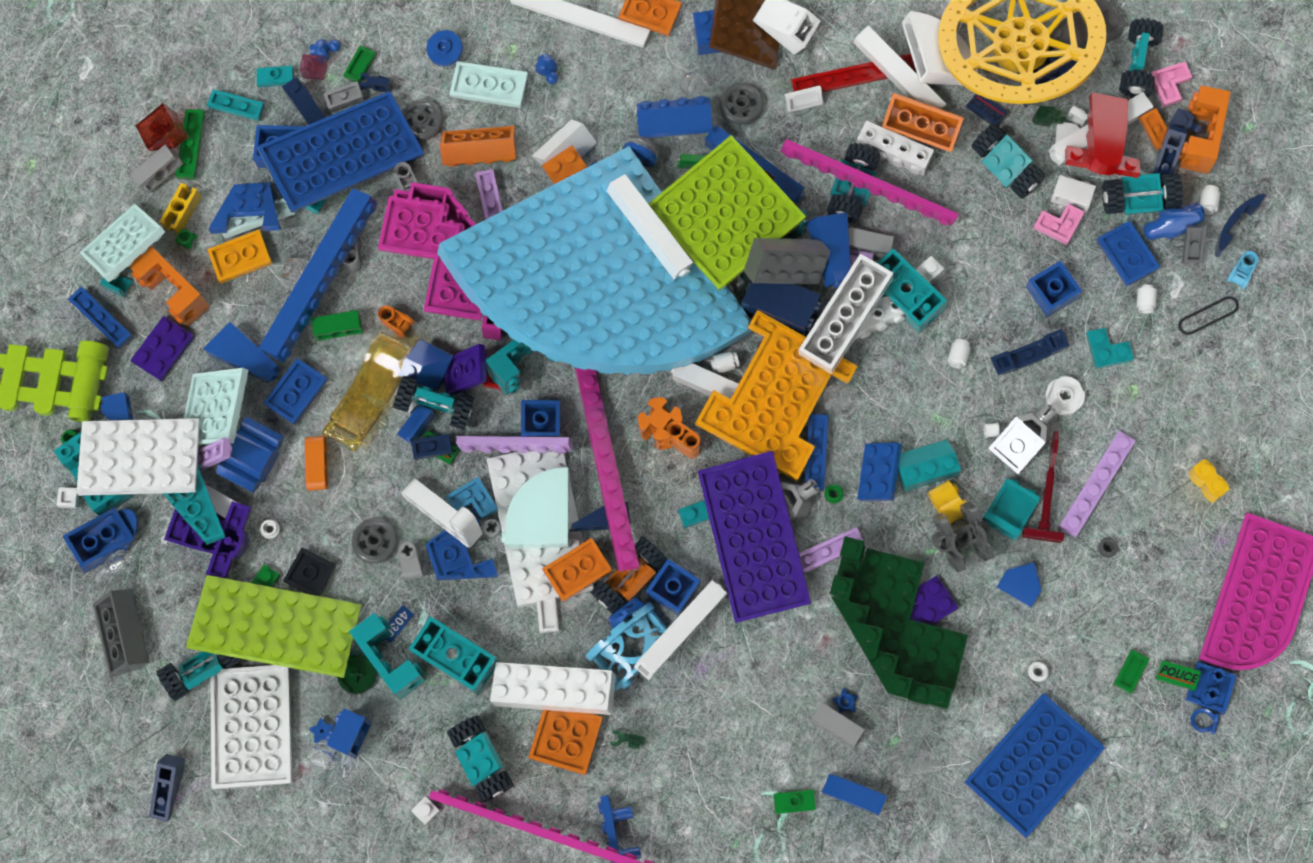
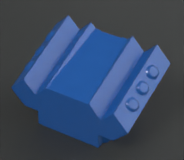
[216,417,284,492]

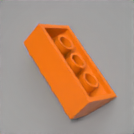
[882,93,964,152]
[440,125,517,167]

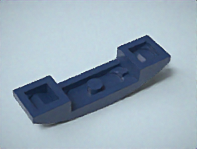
[1215,193,1266,257]
[990,329,1070,376]

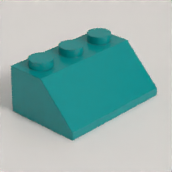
[898,439,961,492]

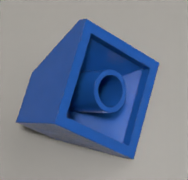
[399,339,453,390]

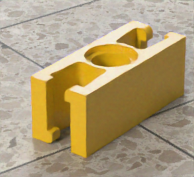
[159,183,202,234]

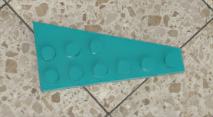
[162,467,226,545]

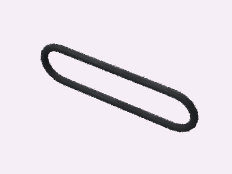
[1178,296,1239,335]

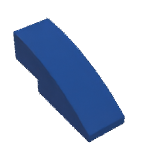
[822,774,887,816]

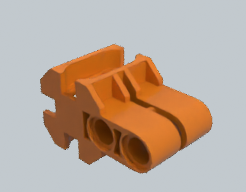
[638,397,701,458]

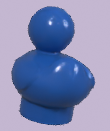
[309,39,341,62]
[535,54,559,85]

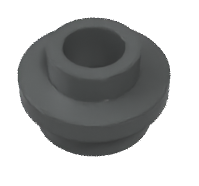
[1098,538,1118,558]

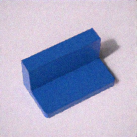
[397,404,435,445]

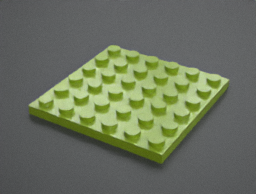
[648,135,806,291]

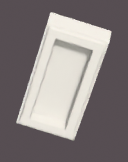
[784,86,823,113]
[537,598,559,634]

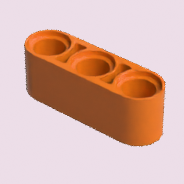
[305,436,328,491]

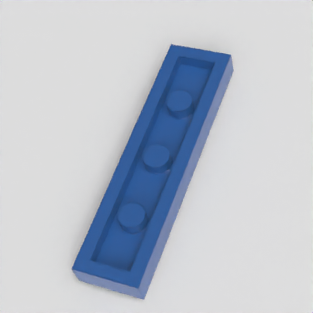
[68,286,133,349]
[805,414,828,491]

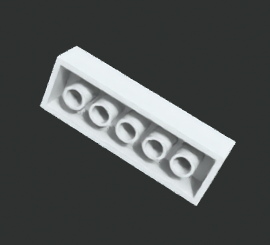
[799,254,893,374]
[490,662,616,715]

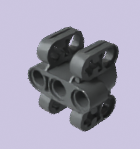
[932,502,995,572]

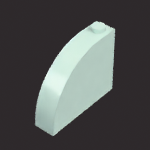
[502,467,570,549]

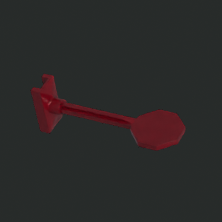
[1022,431,1065,543]

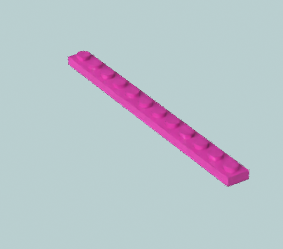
[574,367,639,571]
[429,789,655,863]

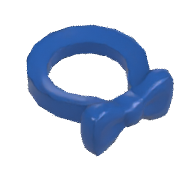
[1191,708,1220,734]

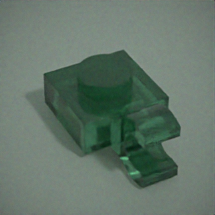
[1032,105,1066,127]
[610,731,646,750]

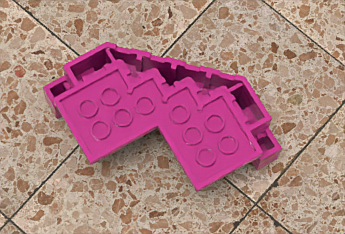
[378,182,503,341]

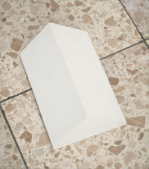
[532,119,597,165]

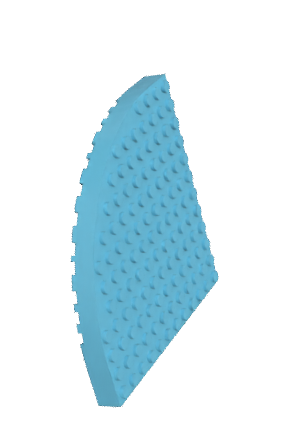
[437,146,752,375]

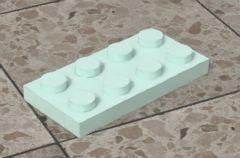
[449,61,528,108]

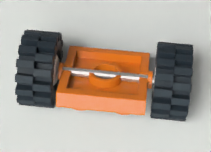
[590,536,667,614]

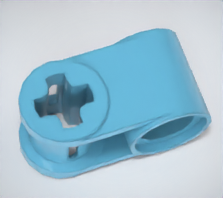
[1226,251,1259,290]

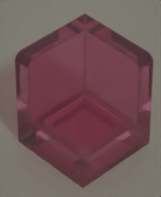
[299,54,327,80]

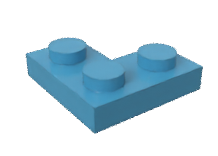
[445,477,498,520]

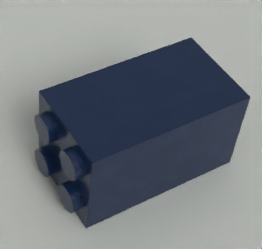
[742,281,822,337]

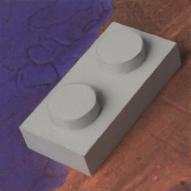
[323,81,364,112]

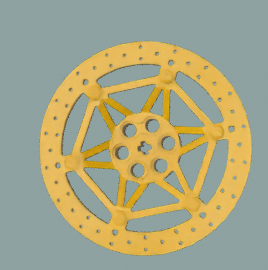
[938,0,1106,104]

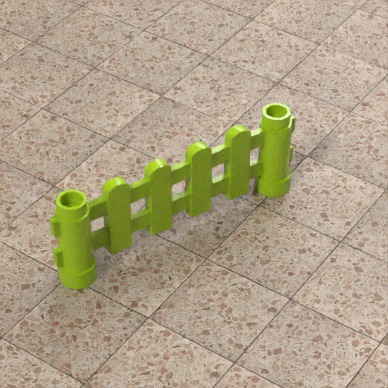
[0,341,110,423]

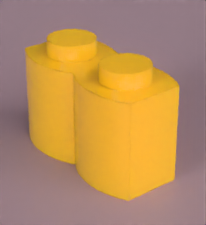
[1188,459,1229,503]
[927,480,966,525]

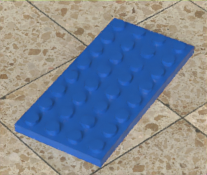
[257,91,424,213]

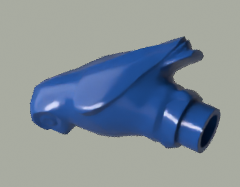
[1143,203,1204,240]

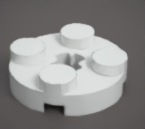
[1045,376,1085,415]

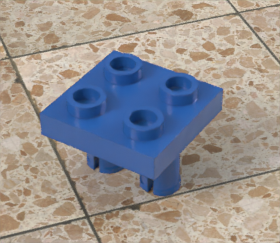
[1185,662,1237,714]

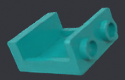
[983,478,1041,541]

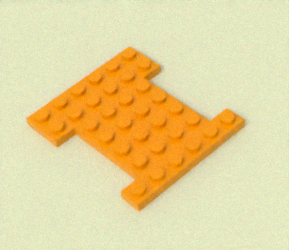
[695,310,857,481]

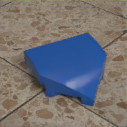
[997,562,1042,607]
[608,596,644,629]

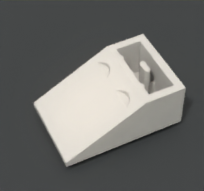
[753,0,821,55]

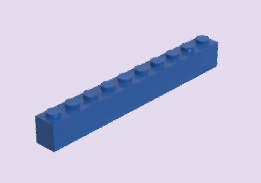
[258,188,377,363]

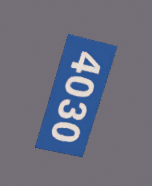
[386,605,415,643]

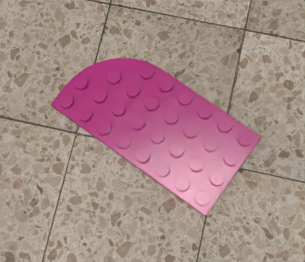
[1198,513,1313,671]

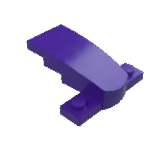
[164,501,252,578]

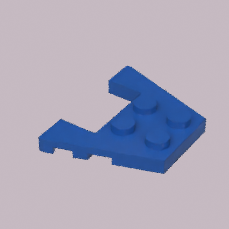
[209,182,281,234]
[425,508,498,581]

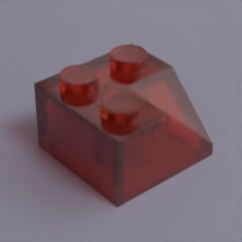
[135,103,188,151]

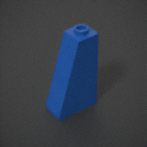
[806,212,850,289]
[203,322,281,383]

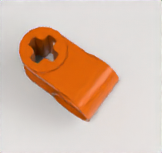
[378,305,415,338]

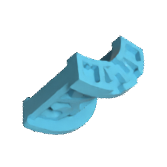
[585,602,668,691]

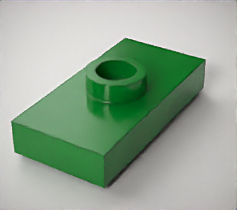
[773,790,816,815]

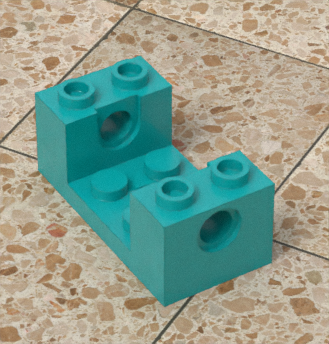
[877,248,947,334]
[486,340,554,396]
[53,432,134,516]
[349,612,426,700]
[408,616,499,695]

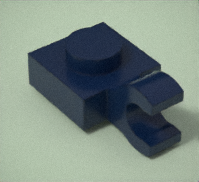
[359,73,392,93]
[1169,107,1203,134]

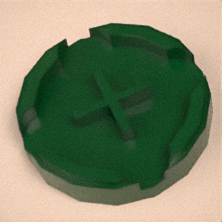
[337,655,377,695]

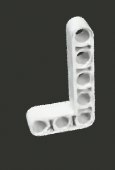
[401,479,483,548]

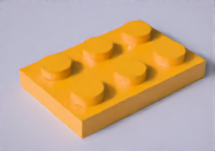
[207,230,273,284]

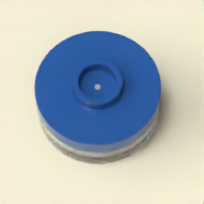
[426,30,465,70]
[622,135,661,167]

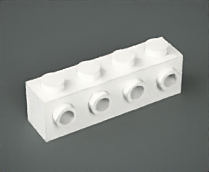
[856,120,934,176]
[853,296,906,342]

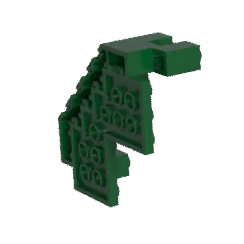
[829,536,968,711]

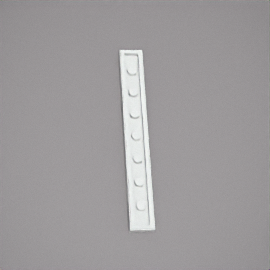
[510,0,650,48]

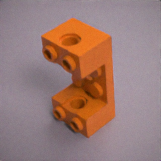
[1178,85,1231,174]
[129,245,210,327]

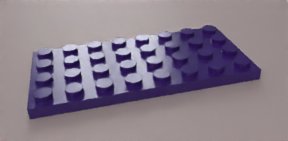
[698,451,812,623]

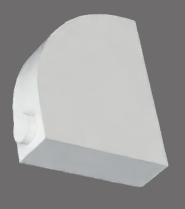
[902,11,979,86]

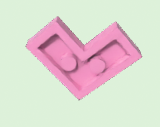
[1151,62,1192,107]
[1033,203,1085,245]

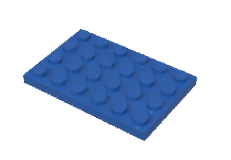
[964,693,1106,839]

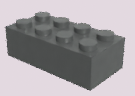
[1049,0,1125,60]
[744,238,830,284]

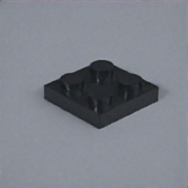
[283,547,337,596]

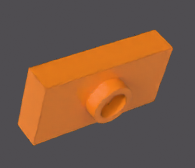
[1138,108,1167,150]

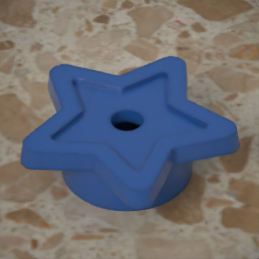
[832,688,858,714]
[309,718,335,744]

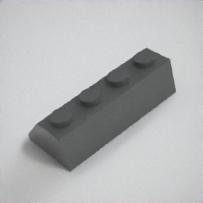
[93,589,149,677]

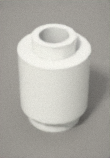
[1199,185,1221,215]
[1136,284,1157,314]
[948,339,971,369]
[710,351,739,374]

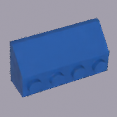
[636,96,713,139]

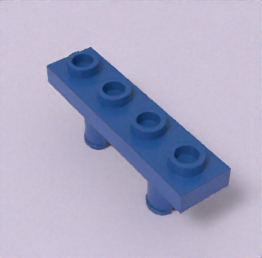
[598,795,641,863]

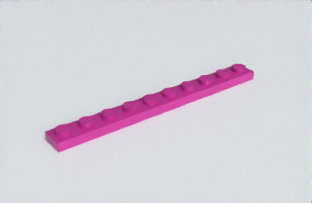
[780,139,958,226]

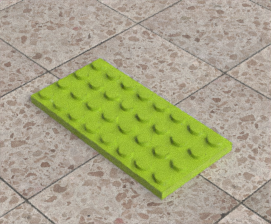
[186,575,361,678]

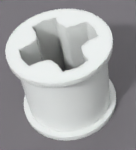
[983,422,1000,439]

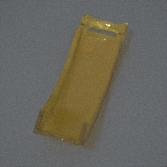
[322,331,413,452]

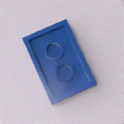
[1096,221,1160,287]
[263,358,328,425]
[857,442,902,501]

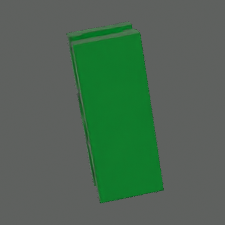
[311,310,363,342]

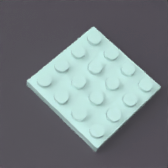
[80,204,165,282]
[184,368,248,447]

